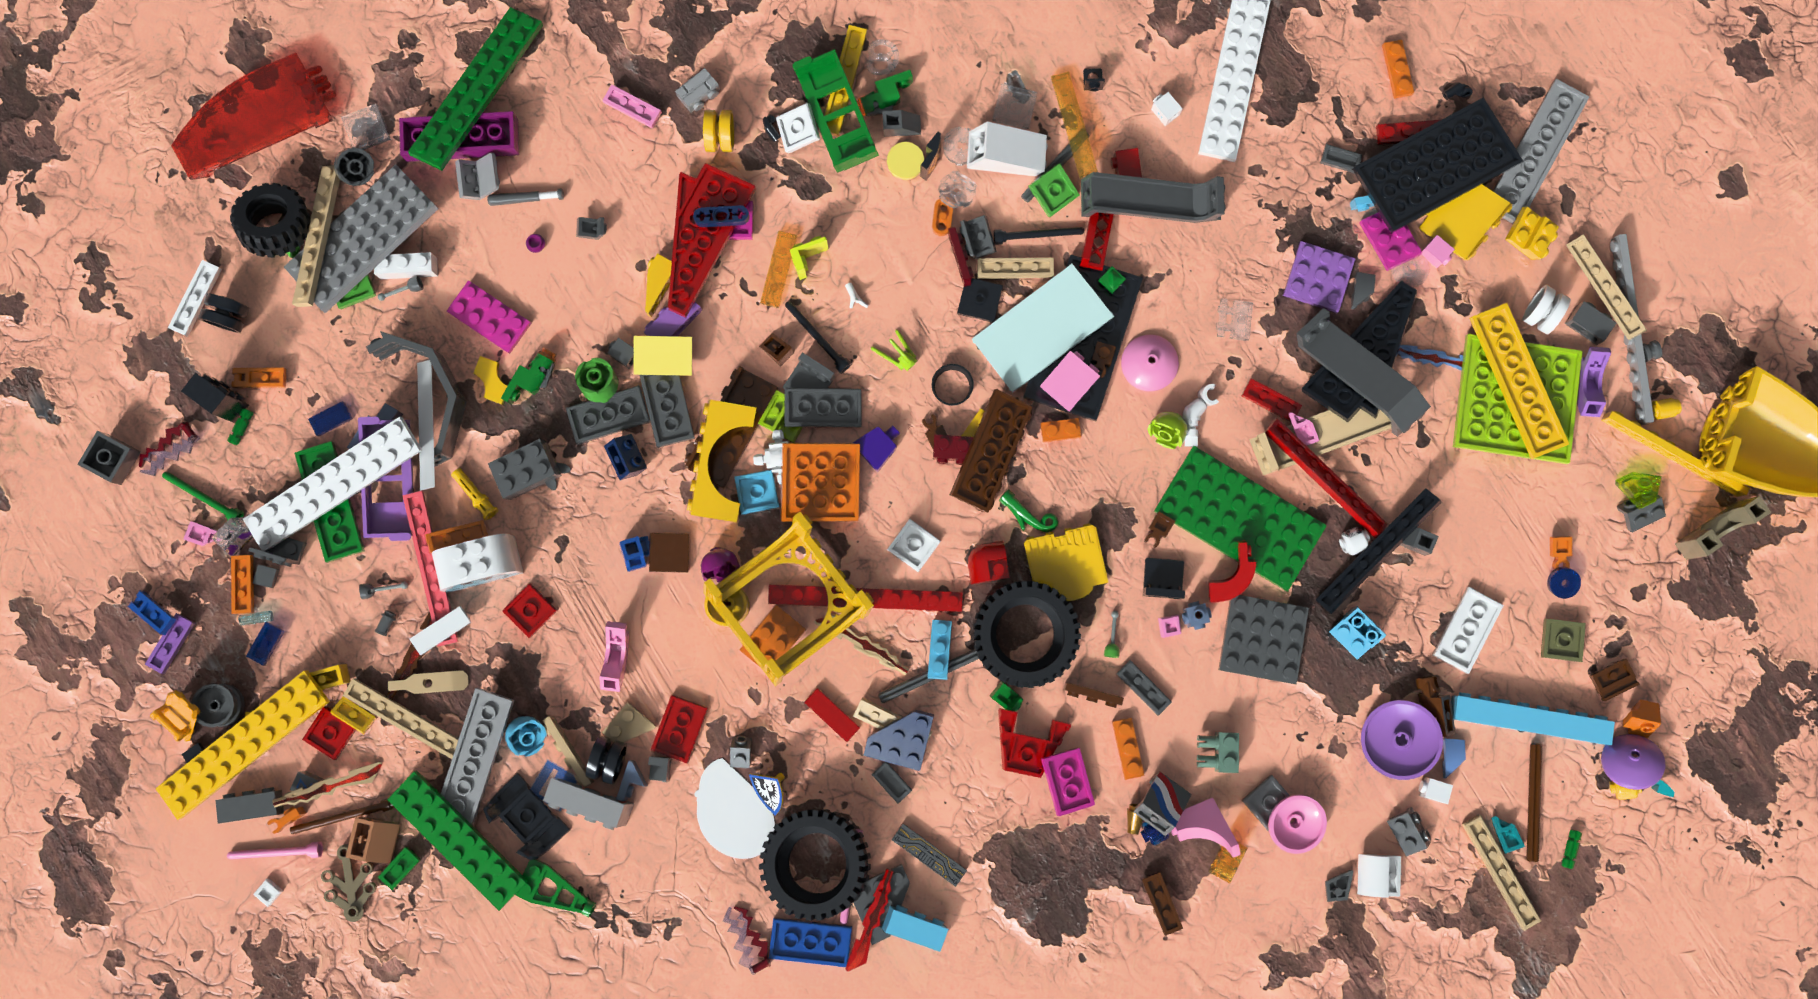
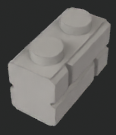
[675,68,720,113]

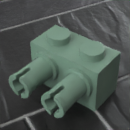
[1197,732,1239,773]

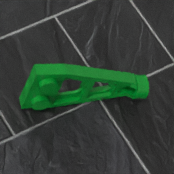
[515,859,596,918]

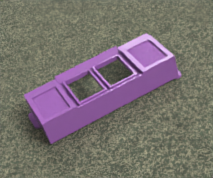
[358,417,414,541]

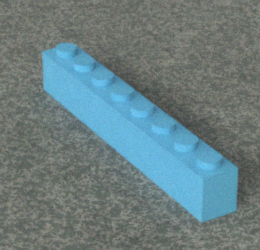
[1451,692,1615,745]

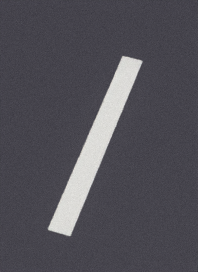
[417,360,435,491]

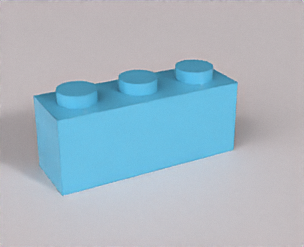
[882,905,949,952]

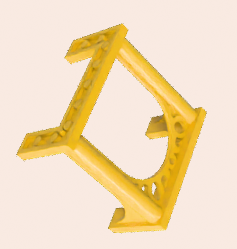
[703,512,874,687]

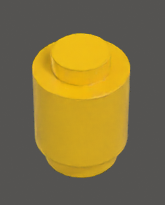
[1652,398,1682,420]

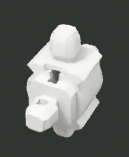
[753,430,789,484]

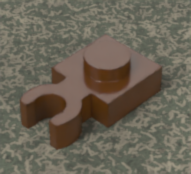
[1091,341,1116,378]
[922,415,947,449]
[1144,512,1175,548]

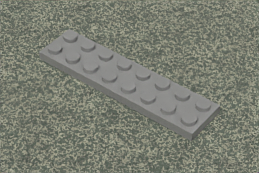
[1493,79,1589,224]
[441,687,514,826]

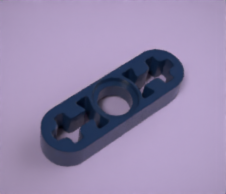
[693,205,750,227]

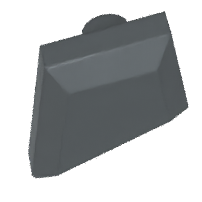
[1325,870,1353,902]

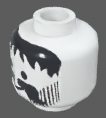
[1339,527,1370,555]

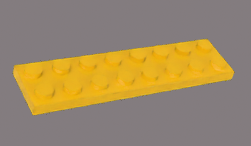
[1469,303,1569,459]

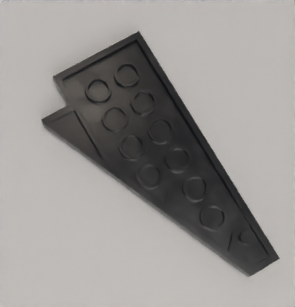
[1302,281,1417,422]

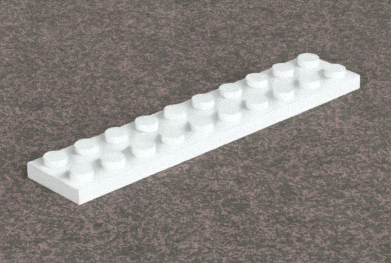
[1198,0,1271,162]
[243,417,422,551]

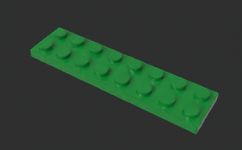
[387,770,528,911]

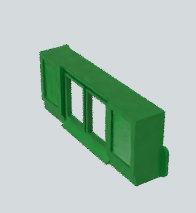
[793,49,879,173]

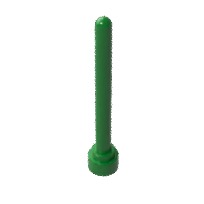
[162,472,244,525]

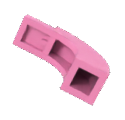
[600,621,629,692]

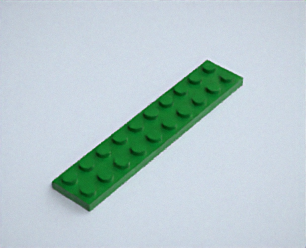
[408,7,543,171]

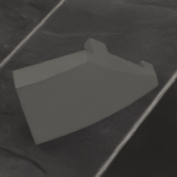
[1351,272,1376,309]

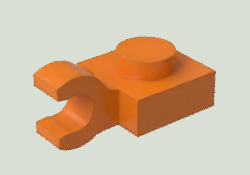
[267,806,306,834]

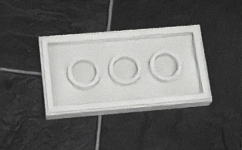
[1432,587,1504,674]

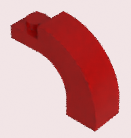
[1208,540,1256,602]

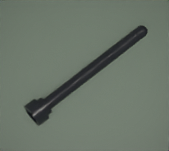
[994,227,1085,245]
[785,301,852,374]

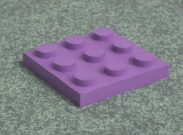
[1283,241,1355,313]

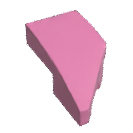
[1289,413,1319,446]
[183,521,225,546]

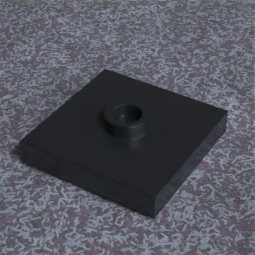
[957,278,1003,323]

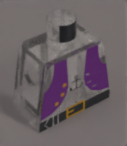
[212,517,253,556]

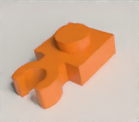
[1550,536,1572,570]

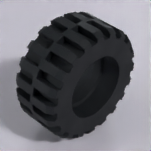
[230,183,311,258]

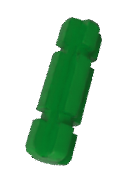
[227,409,253,445]
[1562,830,1582,869]

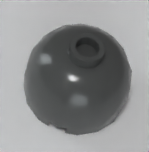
[334,147,374,186]

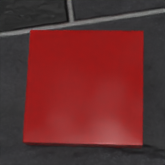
[502,583,558,638]
[302,706,356,760]

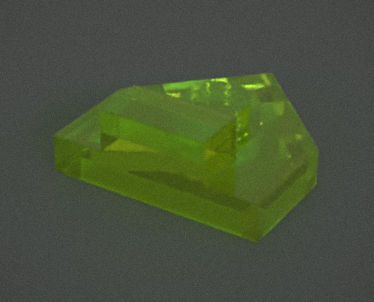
[1615,472,1662,510]

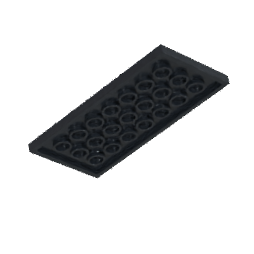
[1352,97,1523,234]
[1023,255,1143,422]

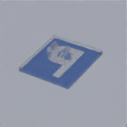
[530,759,578,813]

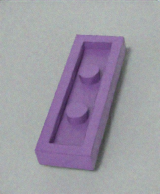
[145,613,195,674]

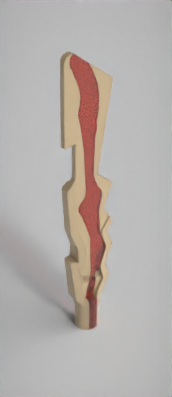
[814,615,909,675]
[272,762,382,808]

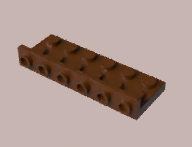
[684,366,778,488]
[949,389,1033,513]

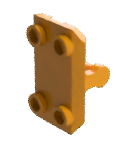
[150,690,200,742]

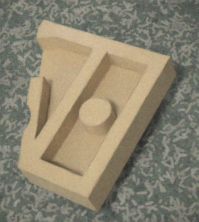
[602,702,657,743]

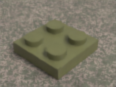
[1541,618,1586,662]

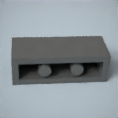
[215,787,284,824]

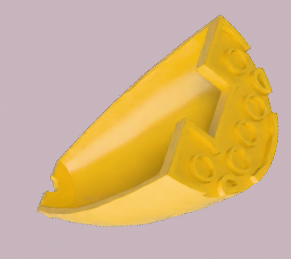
[1699,366,1818,497]

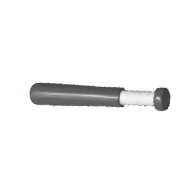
[487,188,564,206]

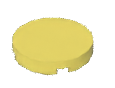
[887,142,924,180]

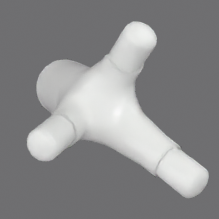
[845,283,869,308]

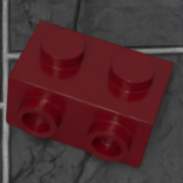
[933,434,973,465]

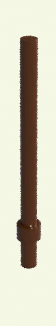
[290,799,394,835]

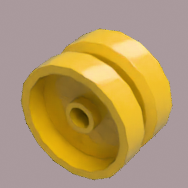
[703,110,734,152]
[704,589,750,627]

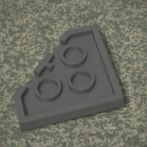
[853,864,910,945]

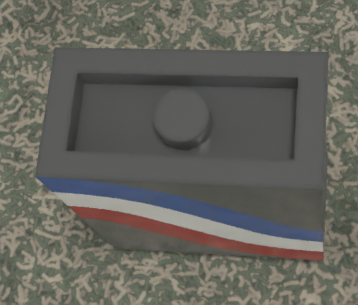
[1133,771,1192,836]

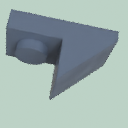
[616,760,648,801]

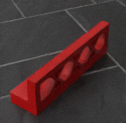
[1080,212,1114,271]

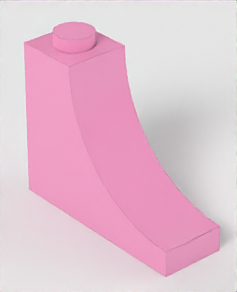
[1171,797,1240,858]

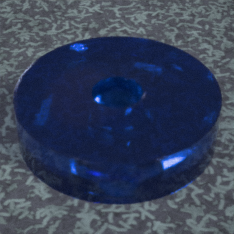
[1547,567,1581,599]

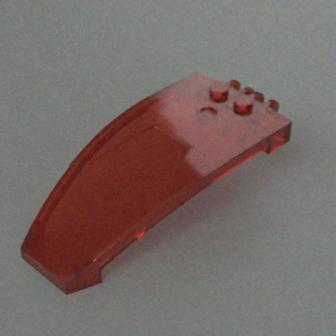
[171,52,337,180]

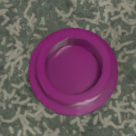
[526,234,545,253]

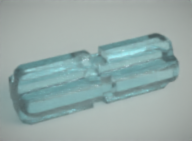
[238,611,274,626]

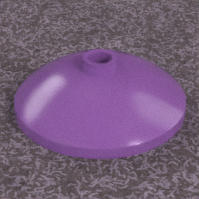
[1601,734,1665,790]

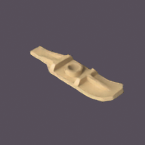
[388,671,468,694]

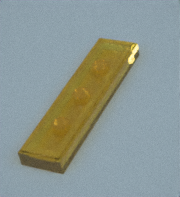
[760,231,797,308]

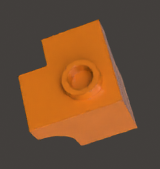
[1623,699,1661,738]

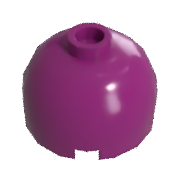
[700,547,740,582]

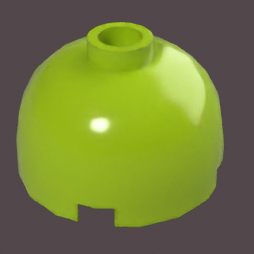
[1147,411,1188,449]

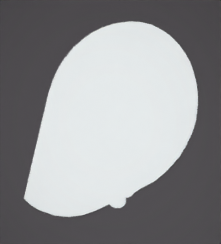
[694,758,775,859]

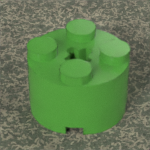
[575,358,619,403]

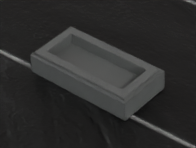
[1320,144,1362,174]
[872,762,912,803]

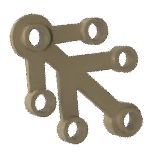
[321,844,377,922]

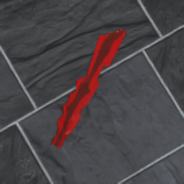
[845,868,894,972]

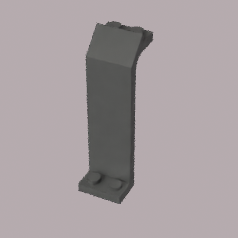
[1081,172,1226,223]
[1296,308,1431,437]

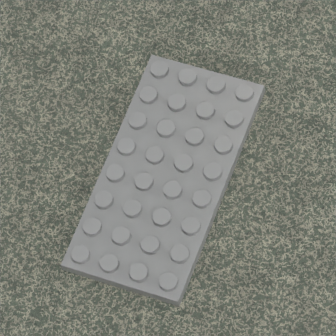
[284,164,438,313]

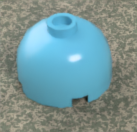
[505,716,547,757]

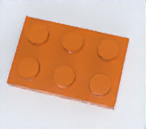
[739,605,807,667]

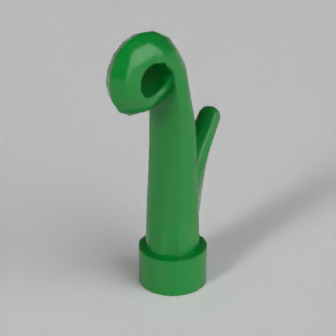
[998,489,1058,532]

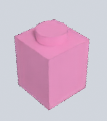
[1421,235,1455,268]

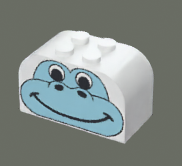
[432,534,523,593]

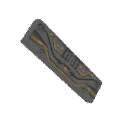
[892,823,967,887]

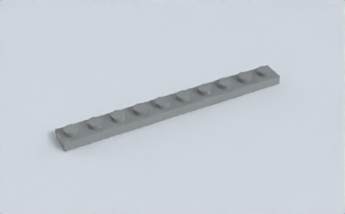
[1610,234,1654,425]

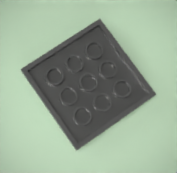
[1218,595,1309,685]

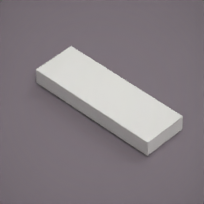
[410,606,471,655]

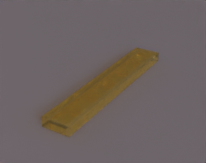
[1051,71,1098,179]

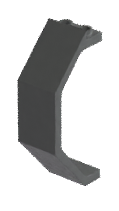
[366,331,467,467]

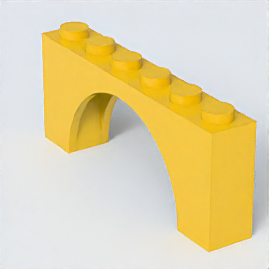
[687,400,756,523]

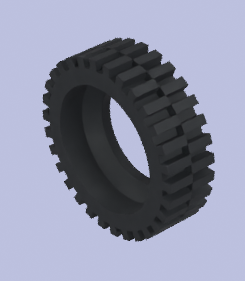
[972,581,1081,688]
[759,809,871,921]

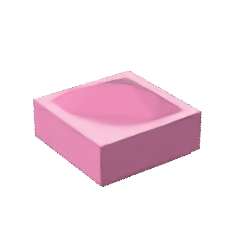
[1158,614,1181,638]

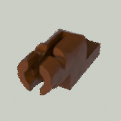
[1416,676,1456,737]

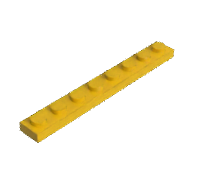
[1601,411,1750,497]

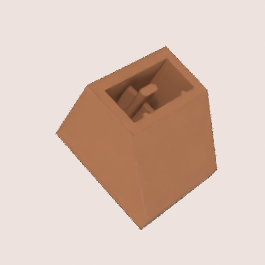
[346,816,401,864]

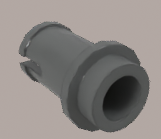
[375,610,396,636]

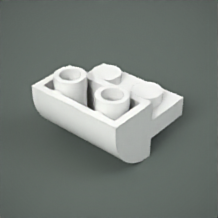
[1357,854,1401,898]

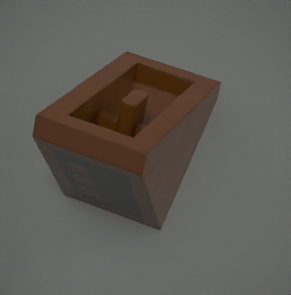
[759,333,794,367]

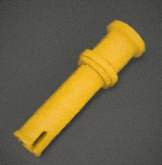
[451,468,499,520]

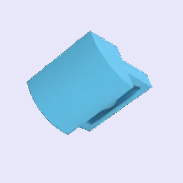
[1329,606,1386,660]

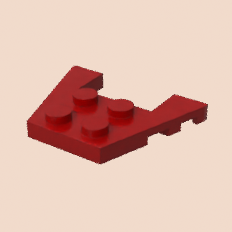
[998,708,1071,778]

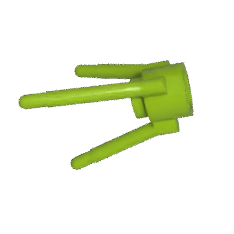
[871,330,918,371]

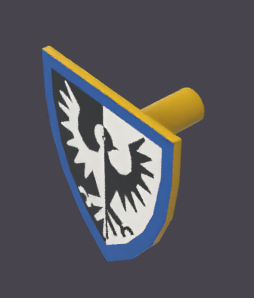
[749,773,785,816]

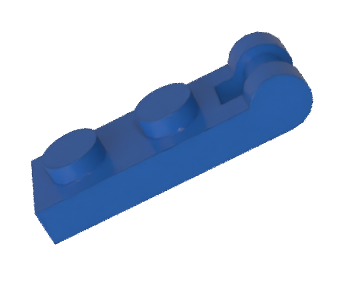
[128,590,177,635]

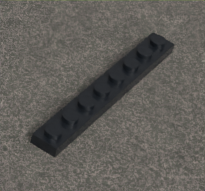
[1316,488,1442,614]

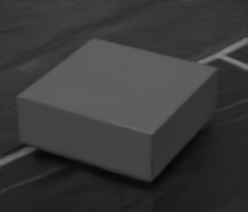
[253,565,279,588]

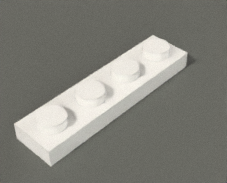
[168,260,222,337]

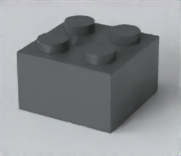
[77,431,141,485]

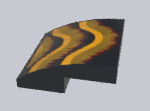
[920,132,941,181]

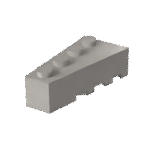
[543,778,634,830]

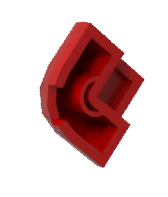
[968,541,1010,585]

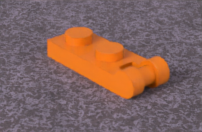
[231,368,287,389]

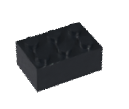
[181,372,249,423]

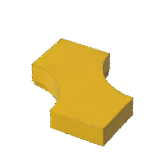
[473,356,507,405]

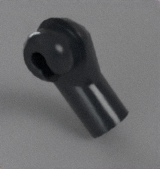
[1442,83,1473,100]
[763,114,781,142]

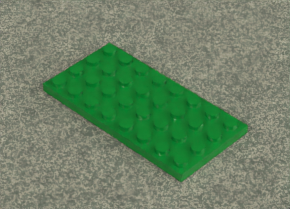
[1153,446,1327,592]

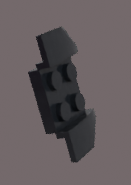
[483,773,571,860]

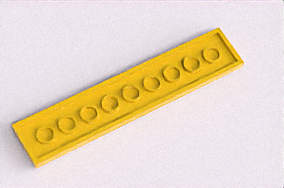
[155,670,330,820]

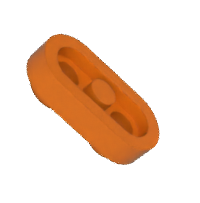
[932,198,953,236]

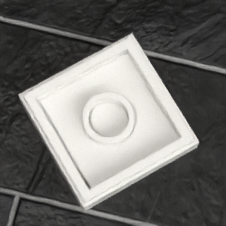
[776,103,820,153]
[887,519,941,572]

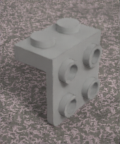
[455,153,500,200]

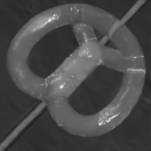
[867,39,899,75]

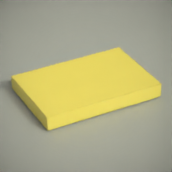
[634,335,692,376]

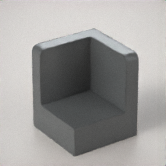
[648,756,671,782]

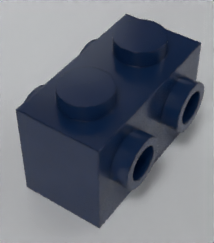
[604,434,647,480]

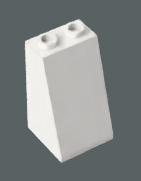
[967,121,1048,176]

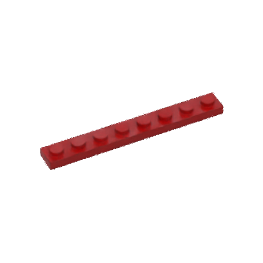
[1265,418,1388,539]

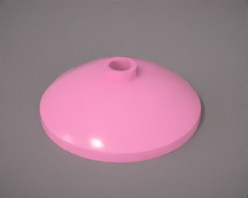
[1121,335,1179,391]
[1268,794,1327,854]

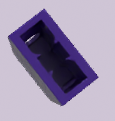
[853,425,900,472]

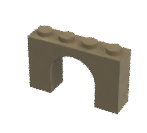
[1675,496,1771,560]

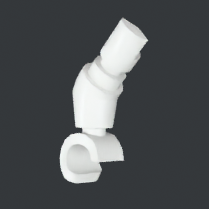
[1182,384,1219,447]

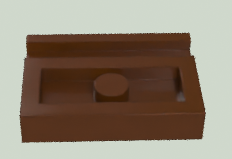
[1589,659,1640,701]

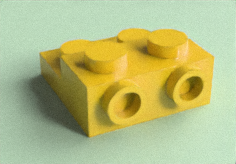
[1505,206,1559,260]

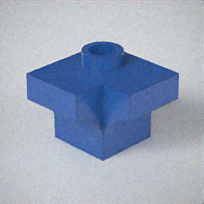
[619,536,649,572]

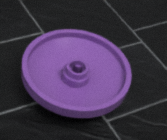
[1361,700,1443,780]

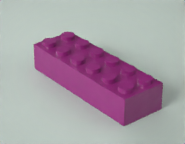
[399,111,519,162]

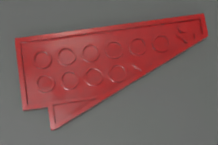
[668,163,756,318]

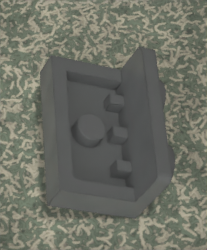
[960,215,997,259]
[1617,491,1666,533]
[1387,807,1431,857]

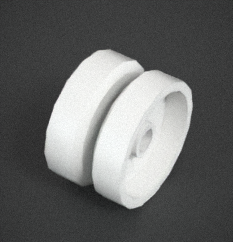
[1522,285,1571,334]

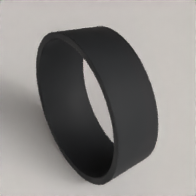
[931,364,974,406]

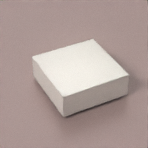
[253,878,283,907]

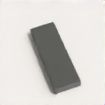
[1116,660,1172,716]

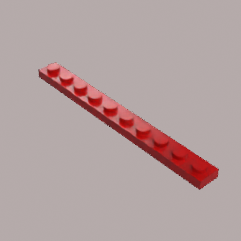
[768,584,963,612]

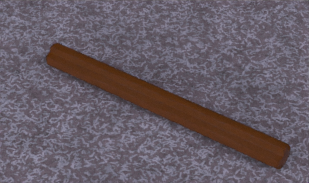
[1526,743,1542,862]

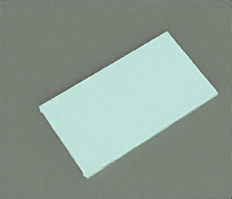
[972,264,1114,393]

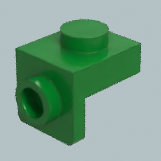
[989,681,1023,711]

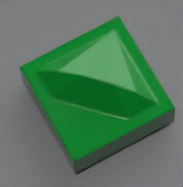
[1099,266,1126,294]

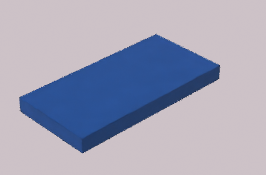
[769,918,852,967]

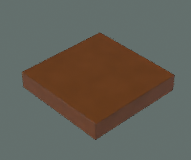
[649,533,689,573]

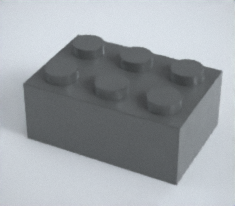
[488,439,562,500]

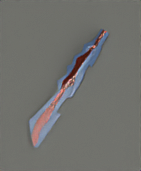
[1398,345,1463,371]

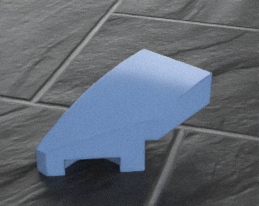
[1442,738,1466,778]

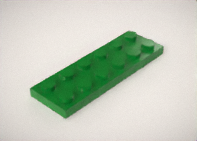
[294,441,365,563]

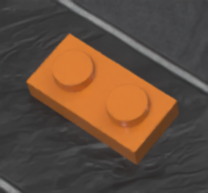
[1040,418,1081,443]

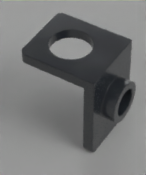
[1083,68,1105,92]

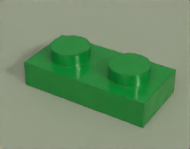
[378,847,421,890]

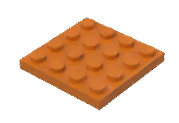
[781,443,860,522]

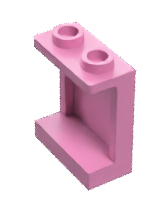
[1040,351,1100,412]

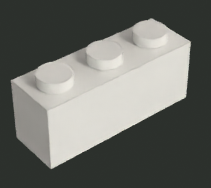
[374,252,438,280]

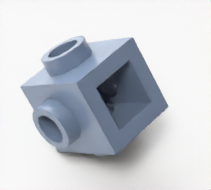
[1182,601,1212,630]

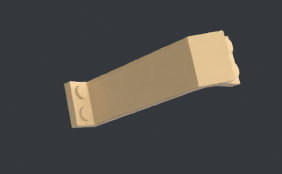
[1249,409,1391,475]

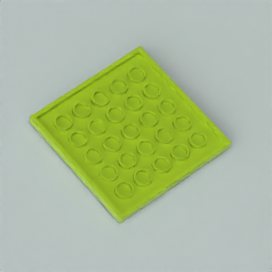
[1453,334,1582,464]

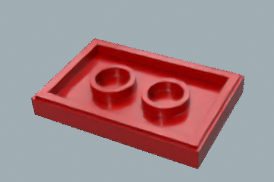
[651,695,708,763]

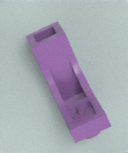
[1577,346,1611,417]

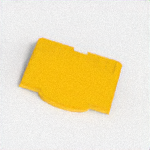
[1419,185,1512,260]
[1024,523,1108,601]

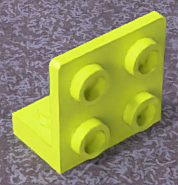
[789,236,828,280]

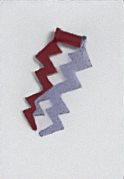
[139,422,200,476]
[722,906,771,975]

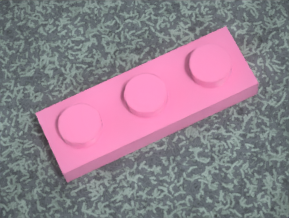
[602,84,662,129]

